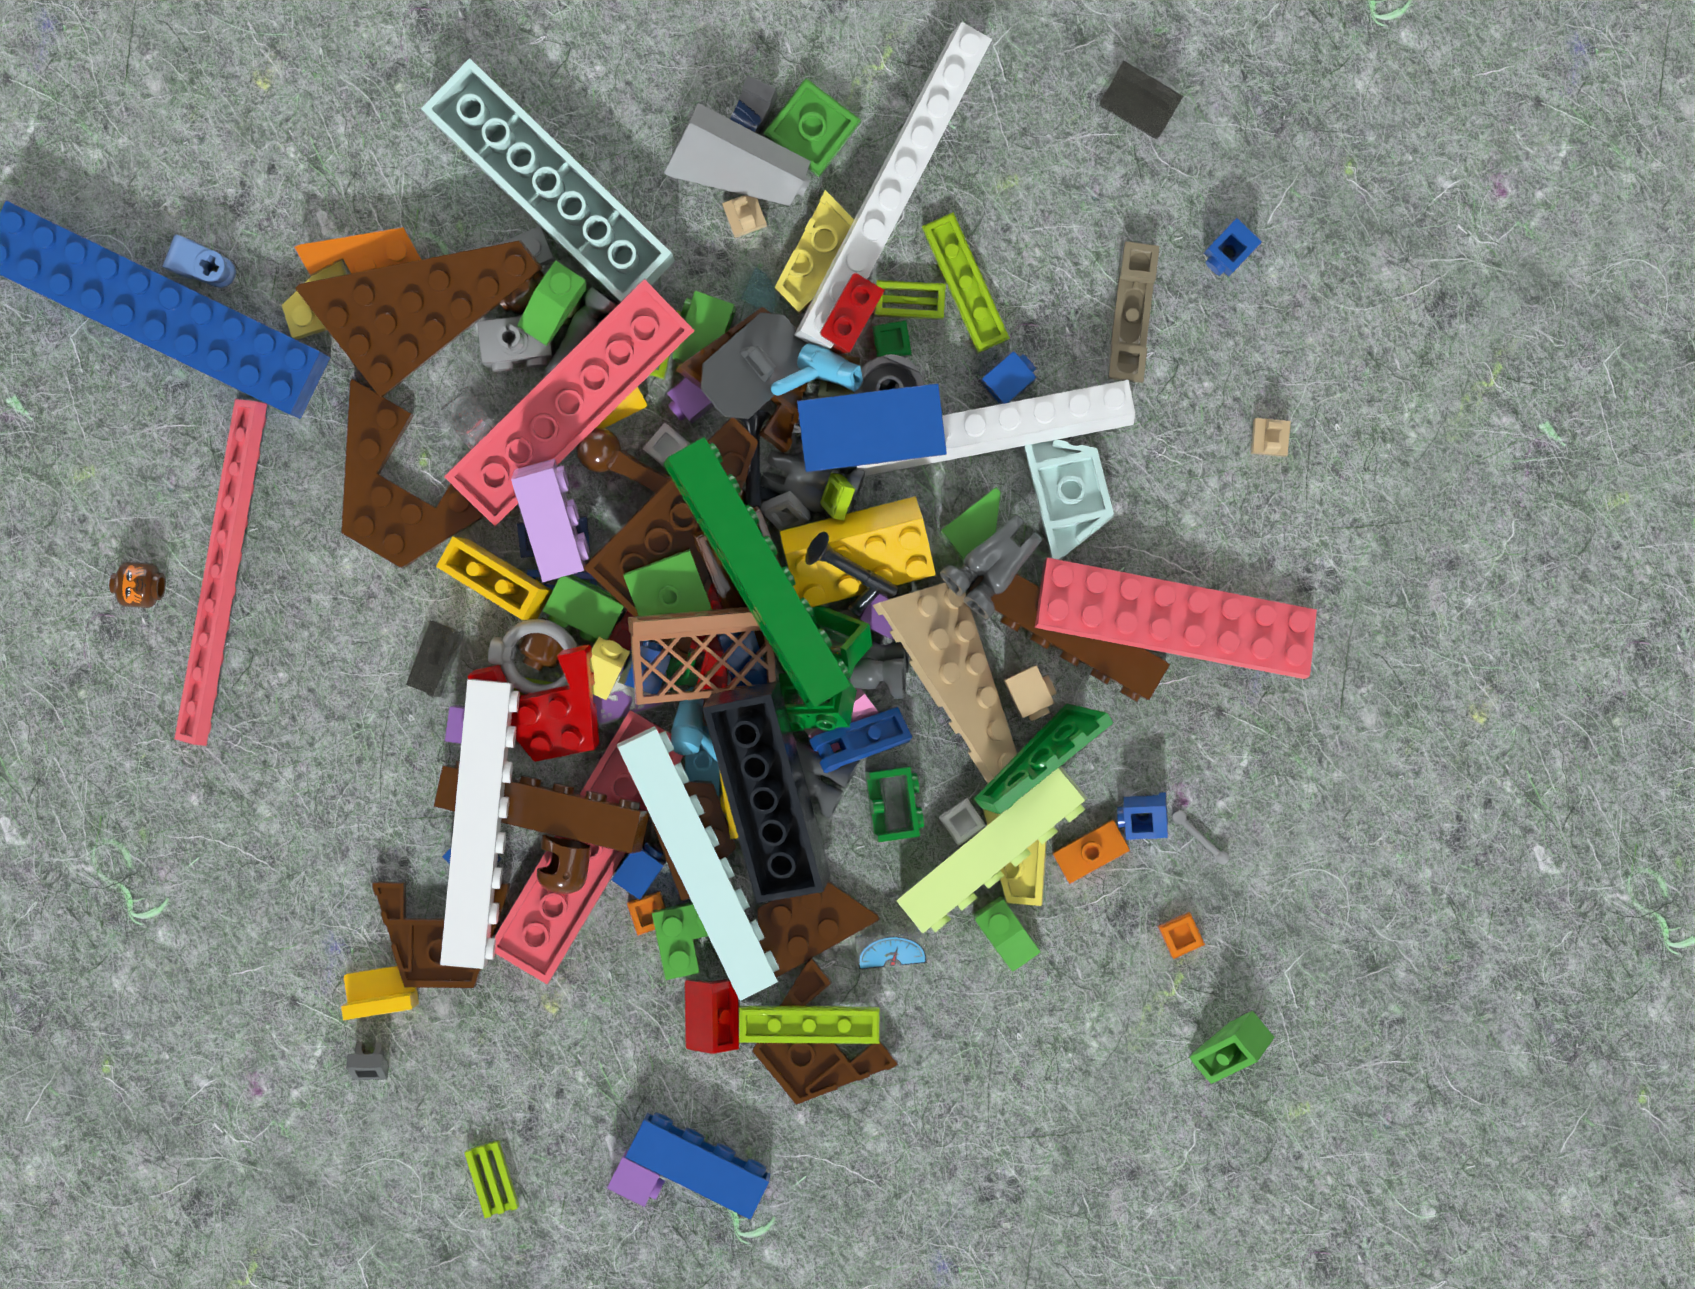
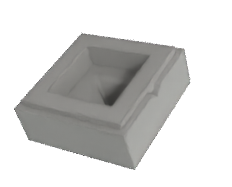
[761,491,810,531]

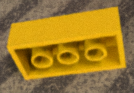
[780,496,936,607]

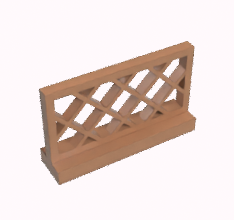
[628,607,776,705]

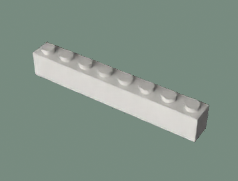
[857,380,1135,476]
[440,679,519,969]

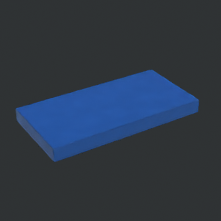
[797,383,947,472]

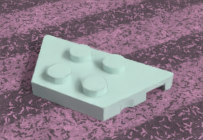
[1024,439,1114,560]

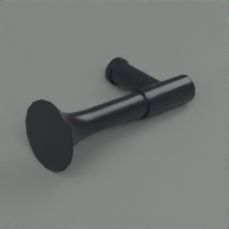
[737,410,780,509]
[805,531,898,616]

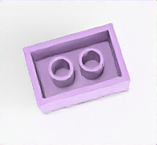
[511,458,590,582]

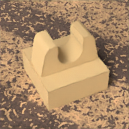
[722,195,767,238]
[1251,418,1291,457]

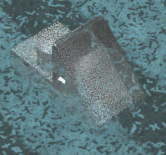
[441,387,497,449]

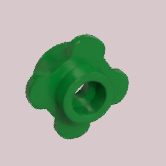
[665,653,699,690]

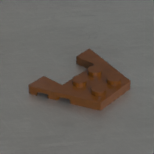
[676,307,808,453]
[372,881,510,988]
[752,958,898,1105]

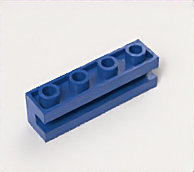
[625,1112,771,1220]

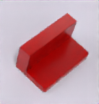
[685,979,739,1054]

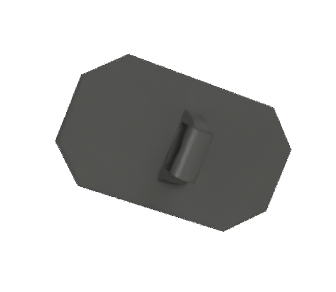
[701,313,807,419]

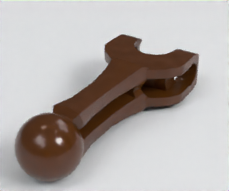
[576,428,746,505]

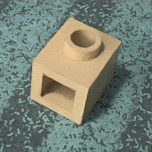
[1003,665,1057,721]

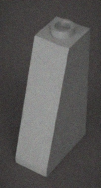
[664,103,811,206]

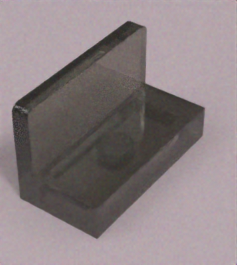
[1100,60,1184,139]
[406,620,465,698]

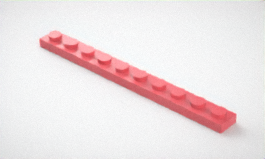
[174,399,267,746]

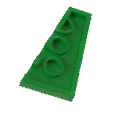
[974,703,1114,814]

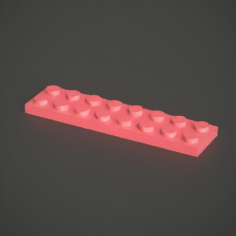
[444,278,695,526]
[1035,557,1317,679]
[494,710,684,984]

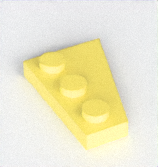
[775,190,854,314]
[983,809,1047,906]

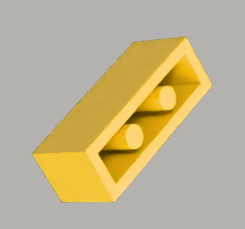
[436,536,553,620]

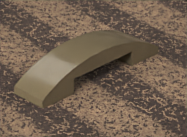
[1108,241,1160,383]

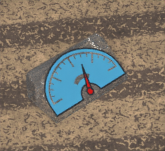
[855,929,927,970]

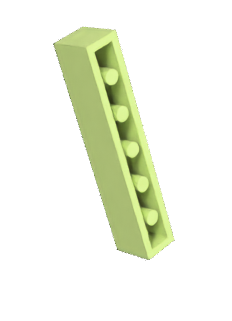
[896,766,1088,933]

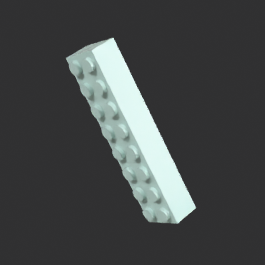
[421,58,675,303]

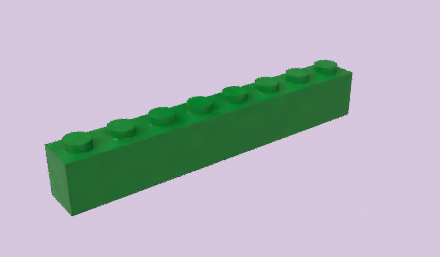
[663,437,851,710]

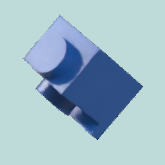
[1204,218,1262,277]
[1117,792,1168,840]

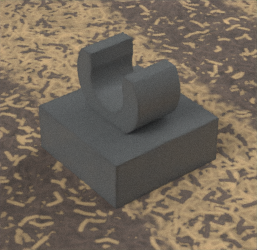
[346,1042,389,1080]

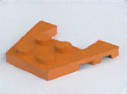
[294,227,422,276]

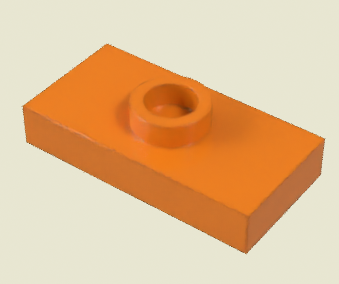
[1052,819,1130,884]

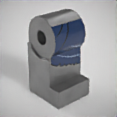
[730,76,777,134]

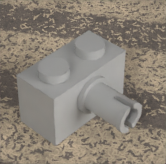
[477,316,555,372]

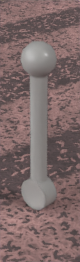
[1172,811,1230,865]

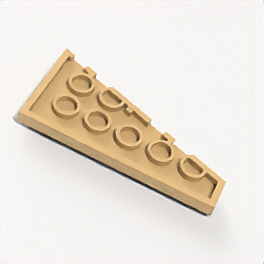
[872,583,1017,784]

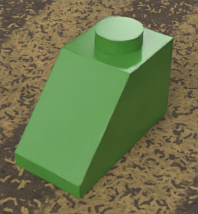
[517,260,586,347]
[940,487,1001,562]
[973,895,1041,972]
[1189,1011,1275,1084]

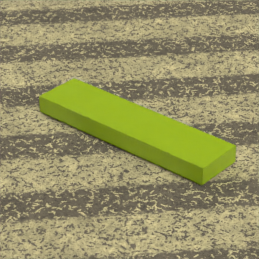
[921,212,1010,354]
[739,1006,880,1044]

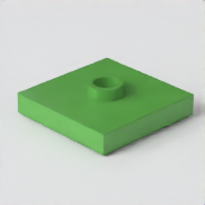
[764,78,861,177]
[623,550,712,641]

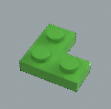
[652,902,708,980]

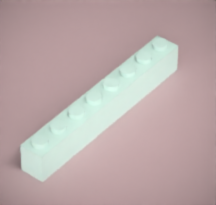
[617,726,779,1001]

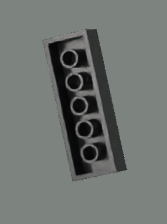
[702,681,830,903]

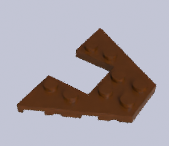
[341,379,484,569]

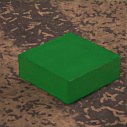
[872,320,912,358]

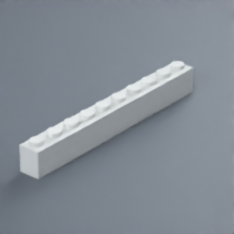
[794,22,992,349]

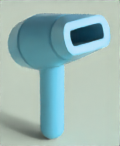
[771,343,863,396]
[671,687,717,761]

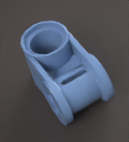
[162,234,236,288]

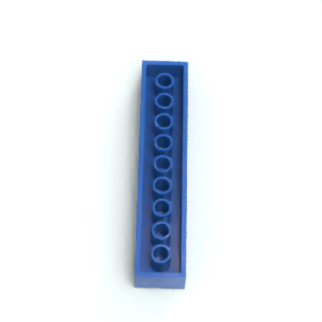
[0,200,331,419]

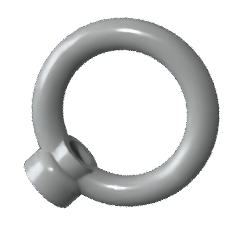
[488,619,577,694]

